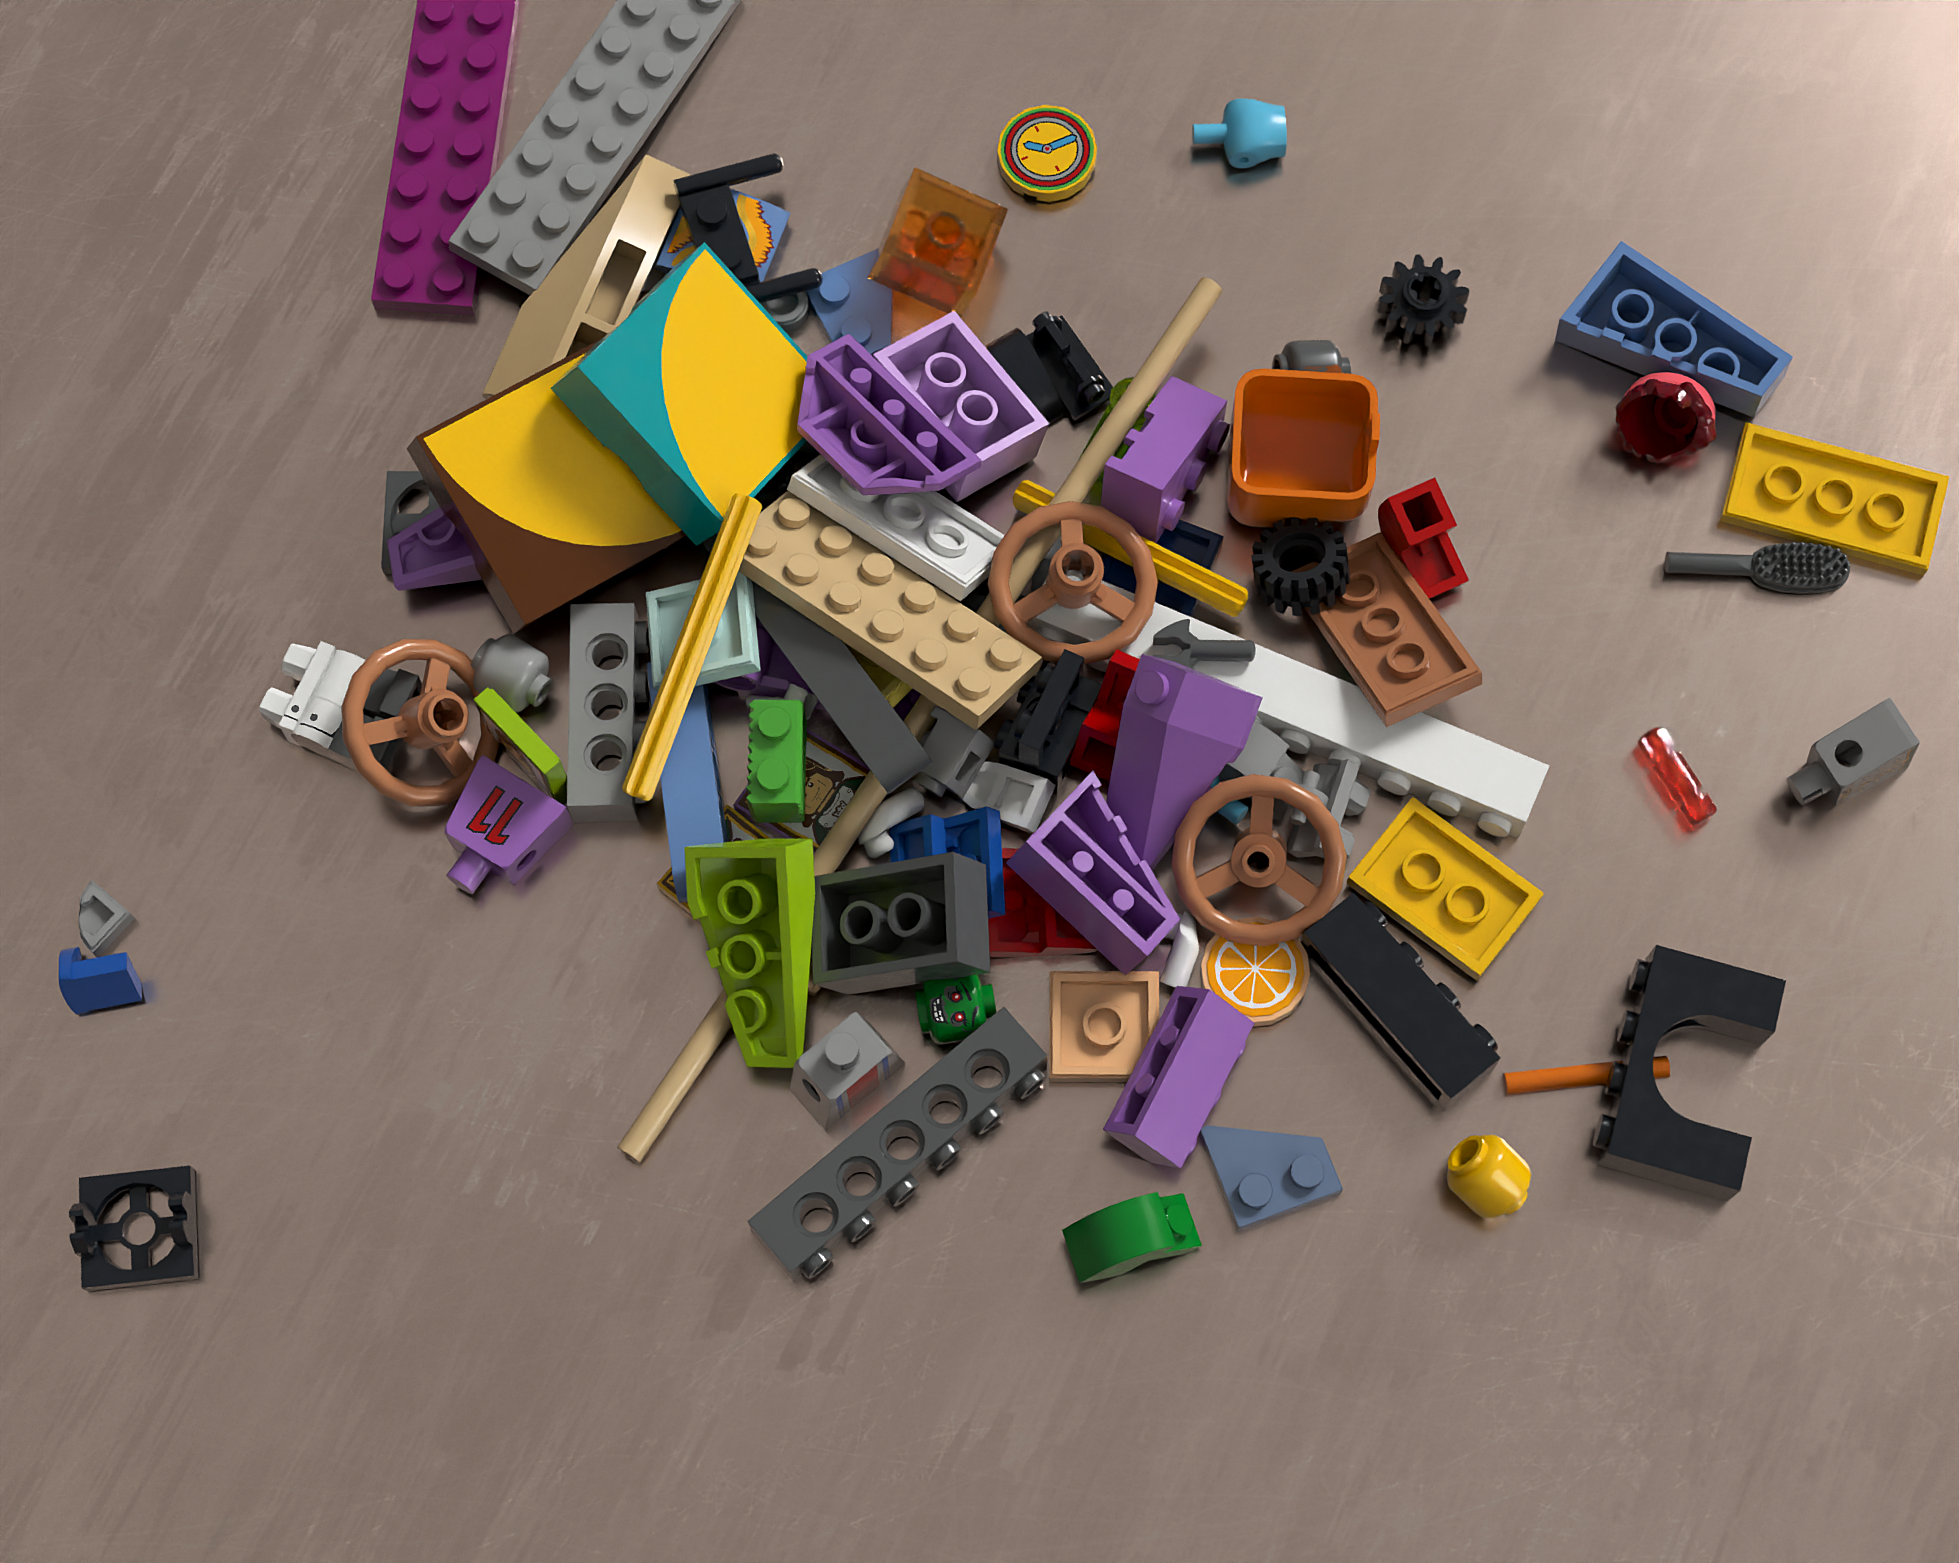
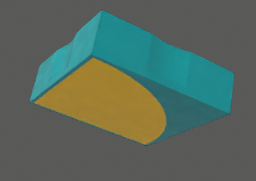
[551,242,808,546]

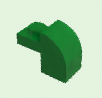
[1062,1192,1202,1283]

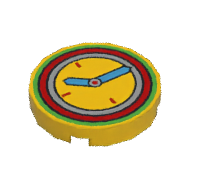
[997,105,1097,202]

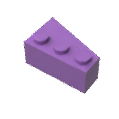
[1100,376,1230,543]

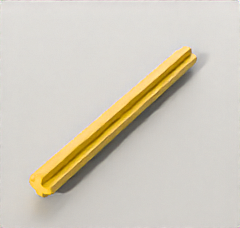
[622,493,762,801]

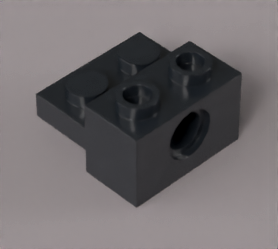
[994,649,1102,794]

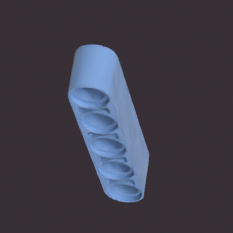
[647,662,728,903]

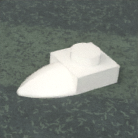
[959,762,1056,834]

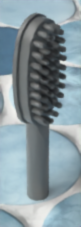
[1665,542,1851,594]

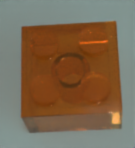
[867,167,1008,318]

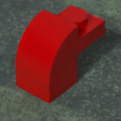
[1378,477,1469,599]
[1069,649,1140,782]

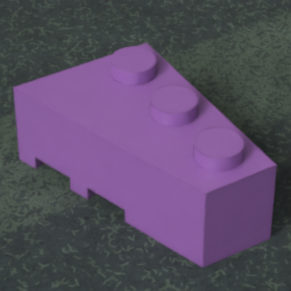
[1006,771,1180,975]

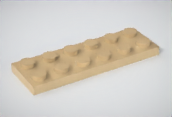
[738,491,1042,730]

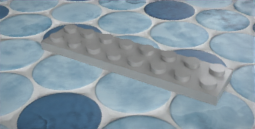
[449,0,741,295]

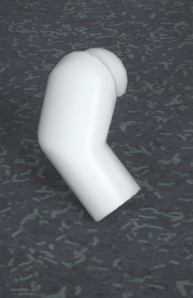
[858,786,925,859]
[1160,912,1199,988]

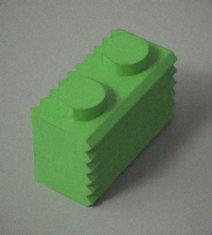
[746,700,807,823]

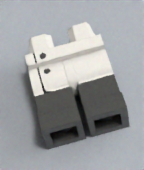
[259,641,422,771]

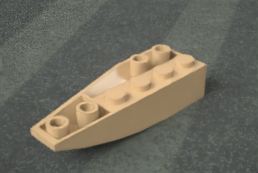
[482,154,691,399]

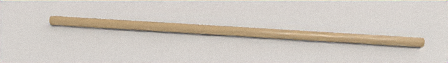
[617,277,1223,1163]

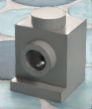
[914,705,995,798]

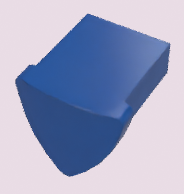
[59,947,142,1015]

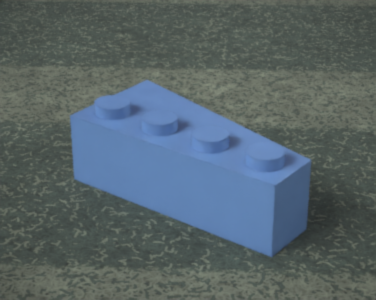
[1555,241,1793,417]

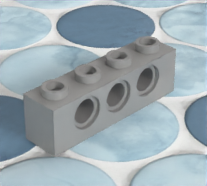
[567,603,649,823]

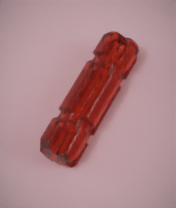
[1638,727,1717,825]

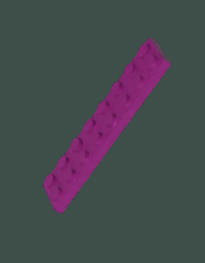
[371,0,520,316]

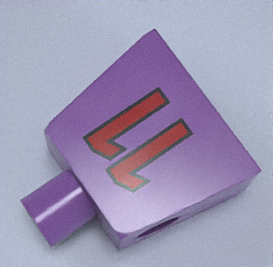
[444,755,573,894]

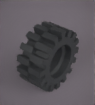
[1251,517,1350,616]

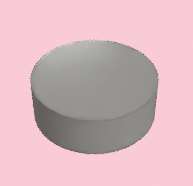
[760,291,809,333]

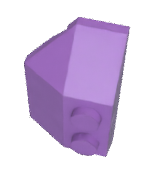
[797,334,982,495]

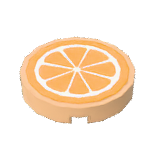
[1200,917,1310,1027]

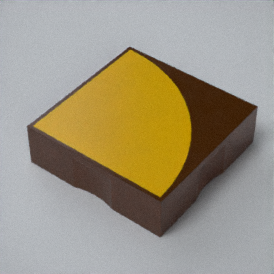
[407,340,688,634]

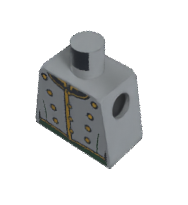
[1786,697,1920,806]

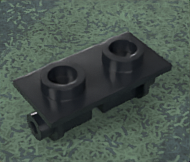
[1026,311,1118,420]

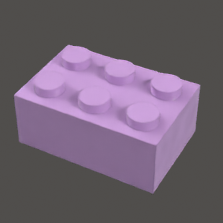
[873,311,1049,502]

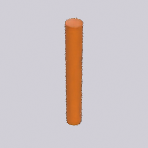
[1502,1056,1670,1095]

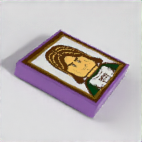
[733,729,870,855]

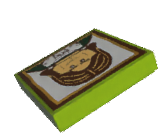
[473,687,567,805]

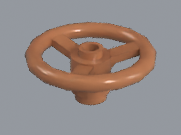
[988,501,1158,664]
[341,639,500,807]
[1171,774,1347,947]

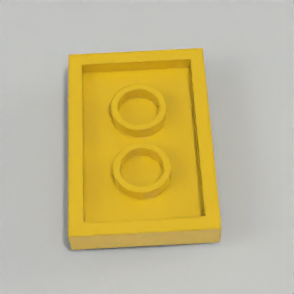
[1346,797,1544,981]

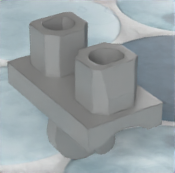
[1285,759,1371,859]

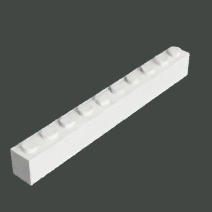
[1028,576,1549,838]

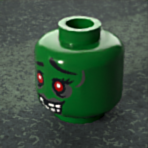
[915,975,996,1045]

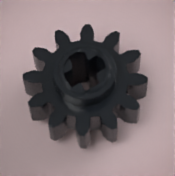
[1377,254,1470,347]

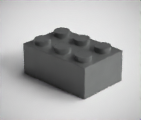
[812,852,990,995]

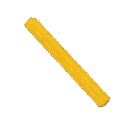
[1012,480,1248,617]

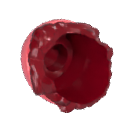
[1615,372,1716,463]

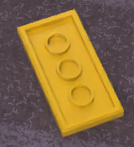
[1719,422,1949,576]

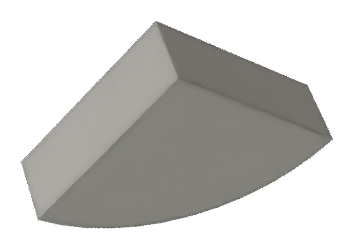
[79,880,135,957]

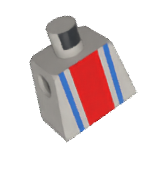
[790,1012,905,1131]

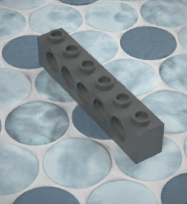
[747,1007,1048,1282]

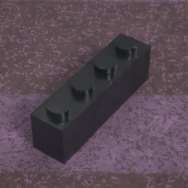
[1301,892,1501,1111]

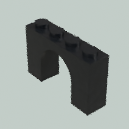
[1593,945,1786,1201]

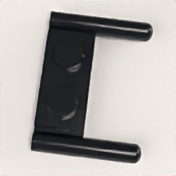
[673,153,823,303]

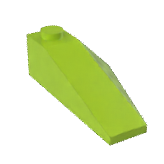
[684,838,815,1068]

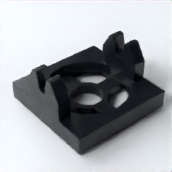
[69,1165,199,1291]

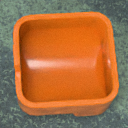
[1227,368,1380,528]

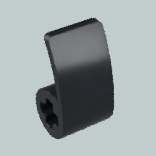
[985,328,1066,423]

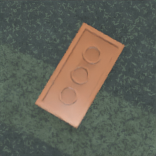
[1291,532,1483,727]

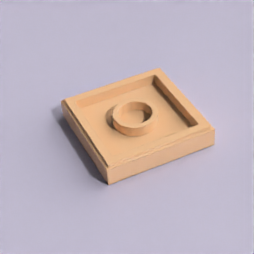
[1049,971,1159,1082]

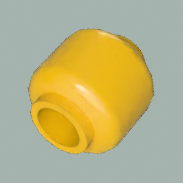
[1447,1135,1531,1218]

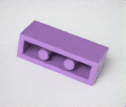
[1103,986,1254,1168]

